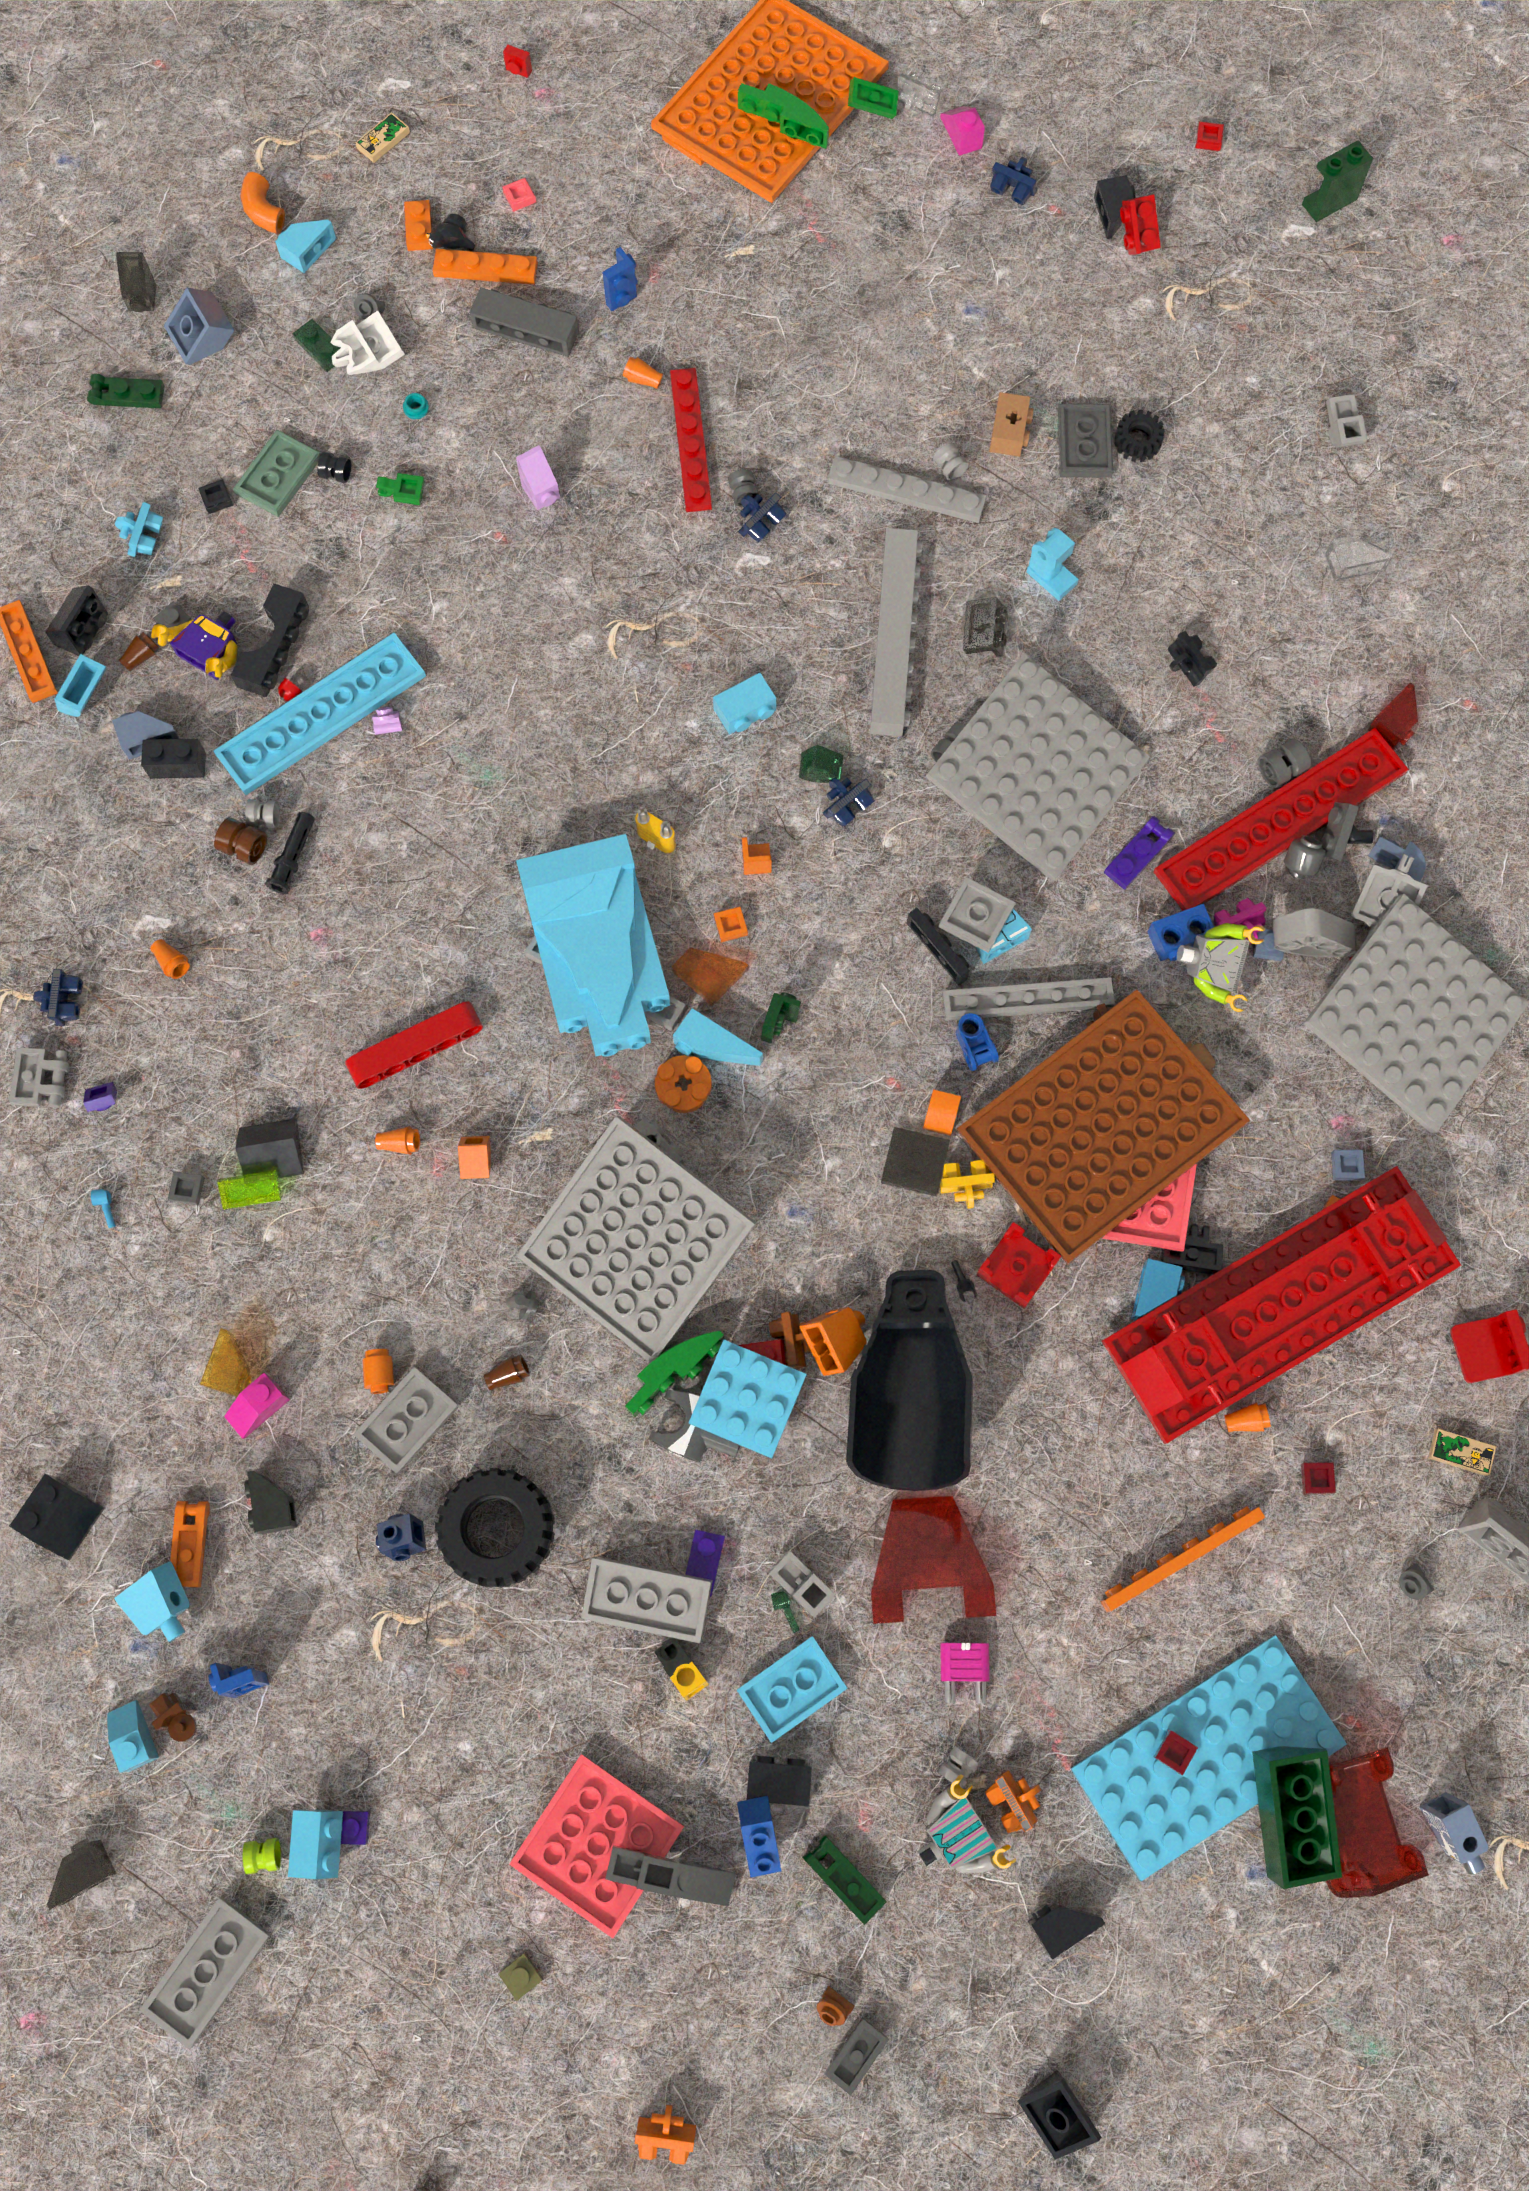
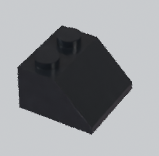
[9,1474,105,1561]

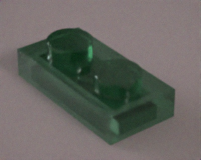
[292,319,341,372]

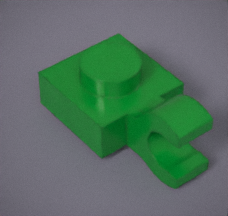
[376,473,425,505]

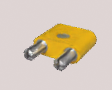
[635,807,676,853]

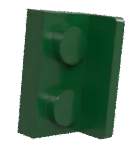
[761,992,801,1044]

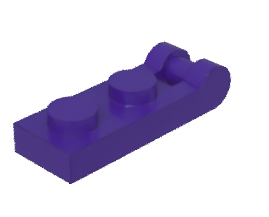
[1104,816,1175,890]

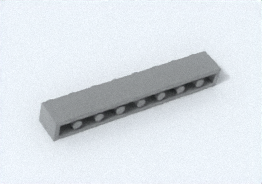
[870,528,922,737]

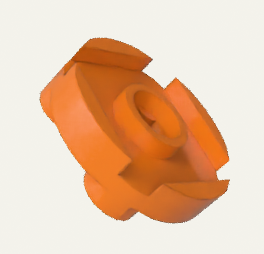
[655,1055,712,1113]

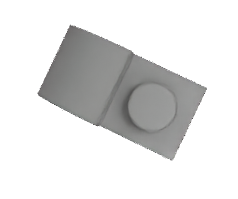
[1326,394,1367,448]
[767,1550,835,1618]

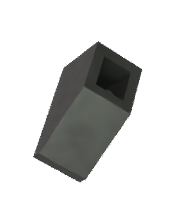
[244,1471,297,1534]

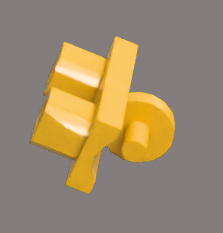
[940,1160,995,1209]

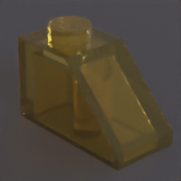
[199,1328,251,1398]

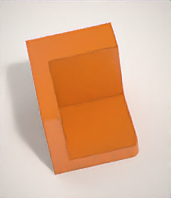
[742,837,772,875]

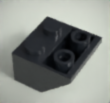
[45,585,108,656]

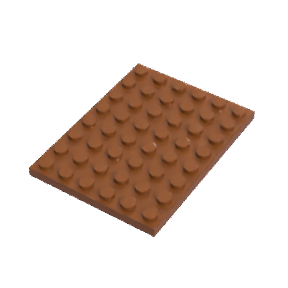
[957,989,1250,1265]

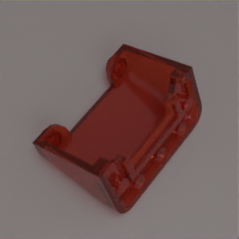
[1326,1747,1429,1898]

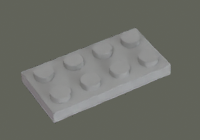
[581,1556,713,1643]
[139,1897,271,2049]

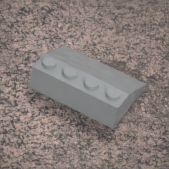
[1457,1498,1529,1586]

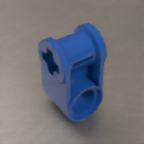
[955,1013,999,1071]

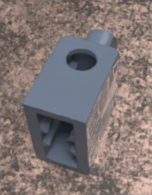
[1419,1792,1489,1874]

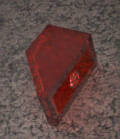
[1368,682,1418,750]

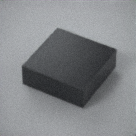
[198,479,233,514]

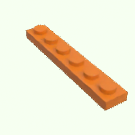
[1100,1506,1266,1612]

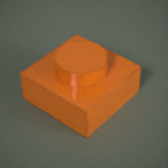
[713,907,748,942]

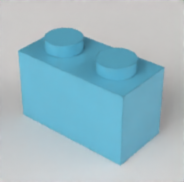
[713,673,776,735]
[288,1809,343,1879]

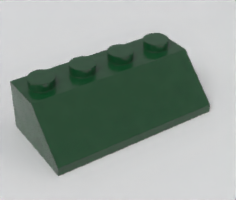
[1252,1746,1342,1889]

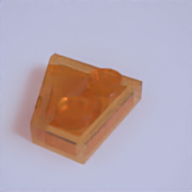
[671,947,749,1006]

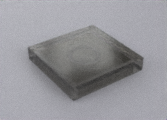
[881,1127,950,1197]

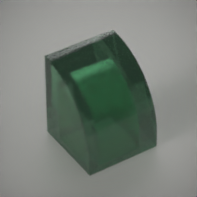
[799,745,844,783]

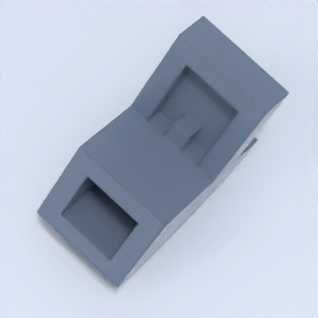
[1368,837,1426,881]

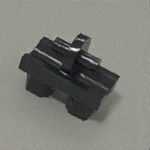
[1168,631,1217,687]

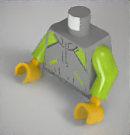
[1177,923,1265,1012]

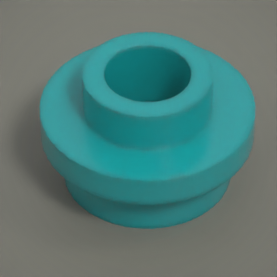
[403,393,429,419]

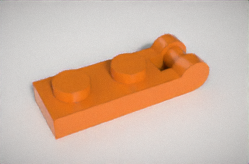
[170,1501,210,1588]

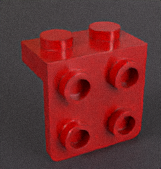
[1450,1309,1529,1383]

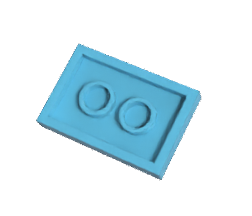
[737,1636,848,1743]

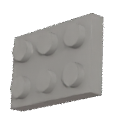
[353,1367,459,1475]

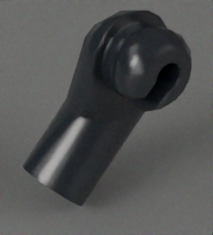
[1347,824,1373,844]

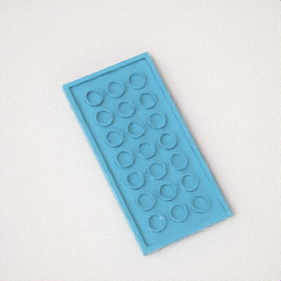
[1070,1635,1347,1881]

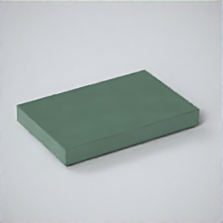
[233,429,321,517]

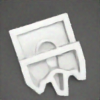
[330,311,405,375]

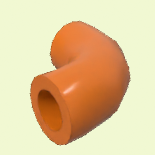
[240,172,285,234]

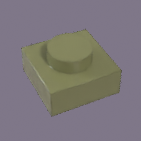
[498,1952,543,2001]

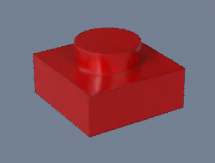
[503,44,532,78]

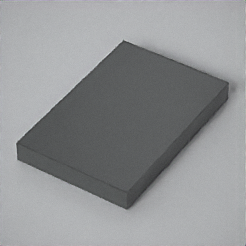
[1057,404,1113,478]

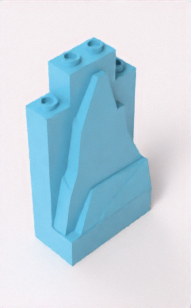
[516,834,670,1057]

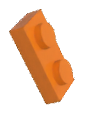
[404,200,433,251]

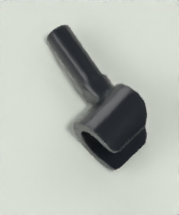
[951,1260,977,1302]

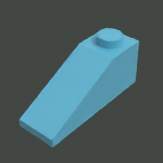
[673,1008,763,1066]

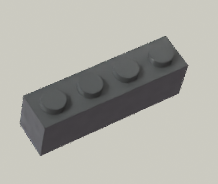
[469,287,579,357]

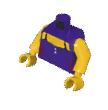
[151,611,238,680]

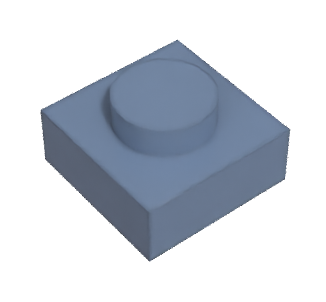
[1253,929,1284,961]
[1331,1150,1365,1181]

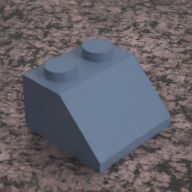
[164,287,234,365]

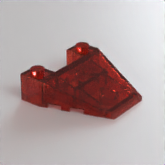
[869,1496,997,1625]

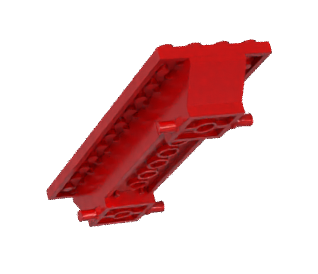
[1102,1166,1462,1444]

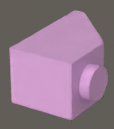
[516,445,560,510]

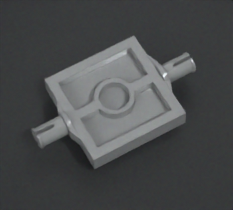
[1351,854,1428,940]

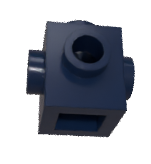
[376,1513,427,1561]

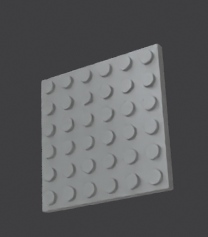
[925,653,1150,881]
[1303,894,1529,1133]
[517,1116,757,1363]

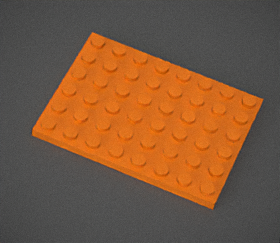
[651,0,889,203]

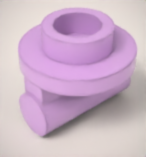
[372,707,402,735]

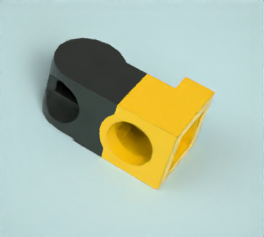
[654,1638,709,1701]

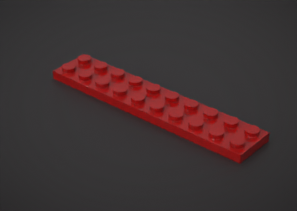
[1153,728,1409,911]

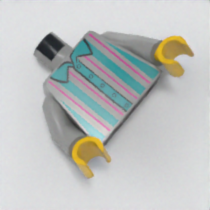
[917,1775,1016,1873]

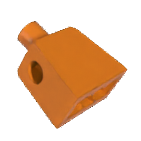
[799,1307,867,1376]

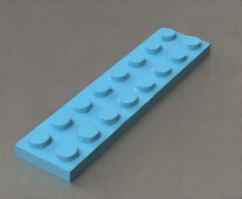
[213,633,426,796]

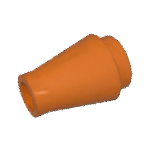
[623,357,663,389]
[150,939,190,979]
[375,1126,420,1155]
[1224,1402,1271,1433]

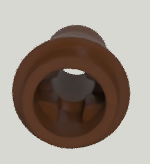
[118,632,159,672]
[484,1354,530,1390]

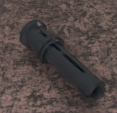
[265,812,315,894]

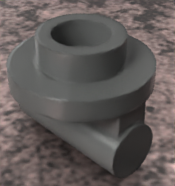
[354,293,385,320]
[506,1291,539,1320]
[1399,1563,1435,1600]

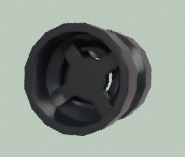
[317,451,352,483]

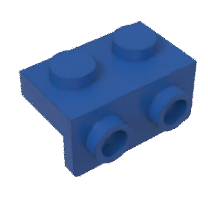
[602,247,638,311]

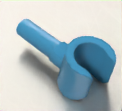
[91,1189,116,1229]

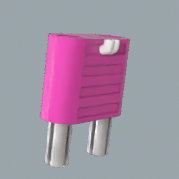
[940,1643,990,1704]

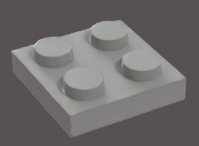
[939,877,1016,953]

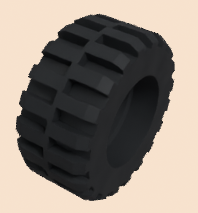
[435,1468,555,1588]

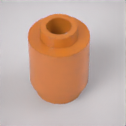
[362,1349,394,1394]

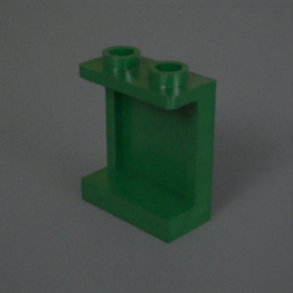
[1302,141,1373,222]

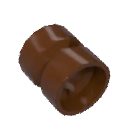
[214,817,267,865]

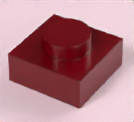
[1301,1463,1336,1494]
[1154,1730,1198,1775]

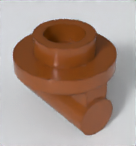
[817,1985,855,2026]

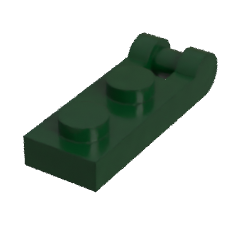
[87,374,165,409]
[802,1834,887,1925]

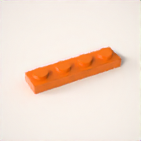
[433,249,538,285]
[0,600,58,703]

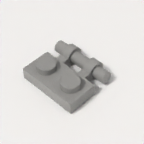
[9,1048,69,1108]

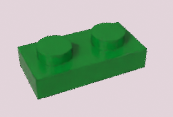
[848,77,899,119]

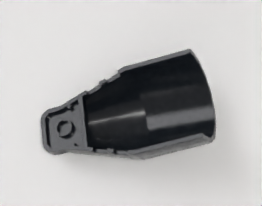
[846,1270,973,1491]

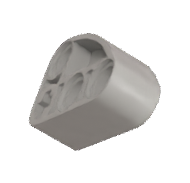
[1273,908,1357,957]

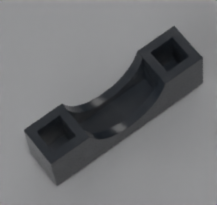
[231,583,309,697]

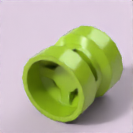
[242,1838,281,1874]

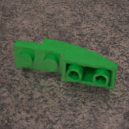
[738,83,829,149]
[625,1331,725,1418]

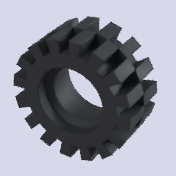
[1114,409,1165,462]

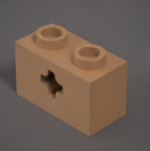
[989,392,1034,457]

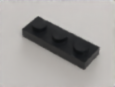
[906,907,970,986]

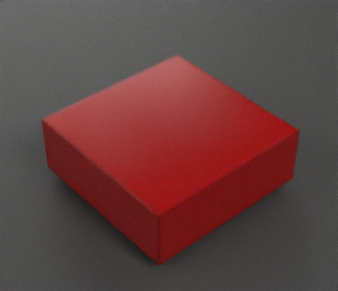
[1195,121,1224,151]

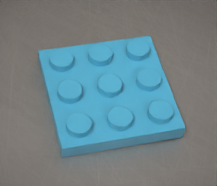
[689,1340,807,1459]

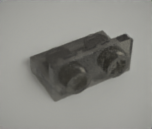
[963,597,1008,657]

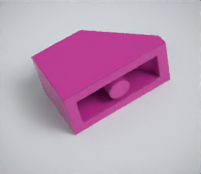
[940,106,985,156]
[224,1373,290,1439]

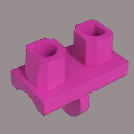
[1214,898,1266,944]

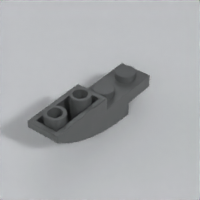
[605,1845,736,1906]

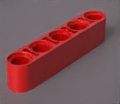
[345,1001,483,1089]

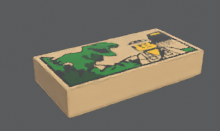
[355,112,410,163]
[1428,1428,1496,1476]

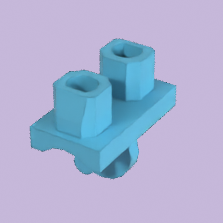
[115,502,163,557]

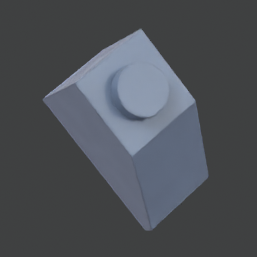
[112,711,180,760]

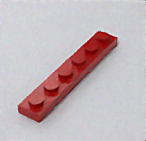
[670,368,712,512]

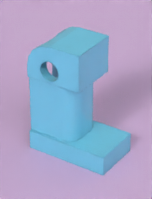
[1027,528,1079,601]

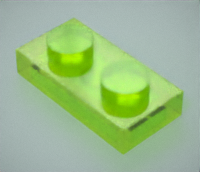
[217,1170,282,1210]

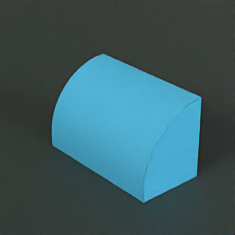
[54,654,106,717]

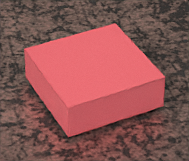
[502,178,536,212]

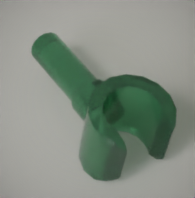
[771,1591,800,1633]

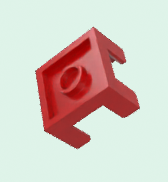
[977,1222,1061,1309]

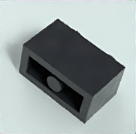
[141,739,206,779]
[746,1755,812,1806]

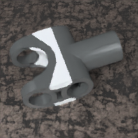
[648,1390,740,1462]

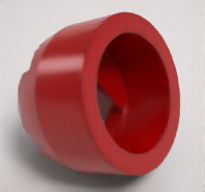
[278,677,303,702]

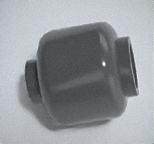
[1284,835,1326,879]

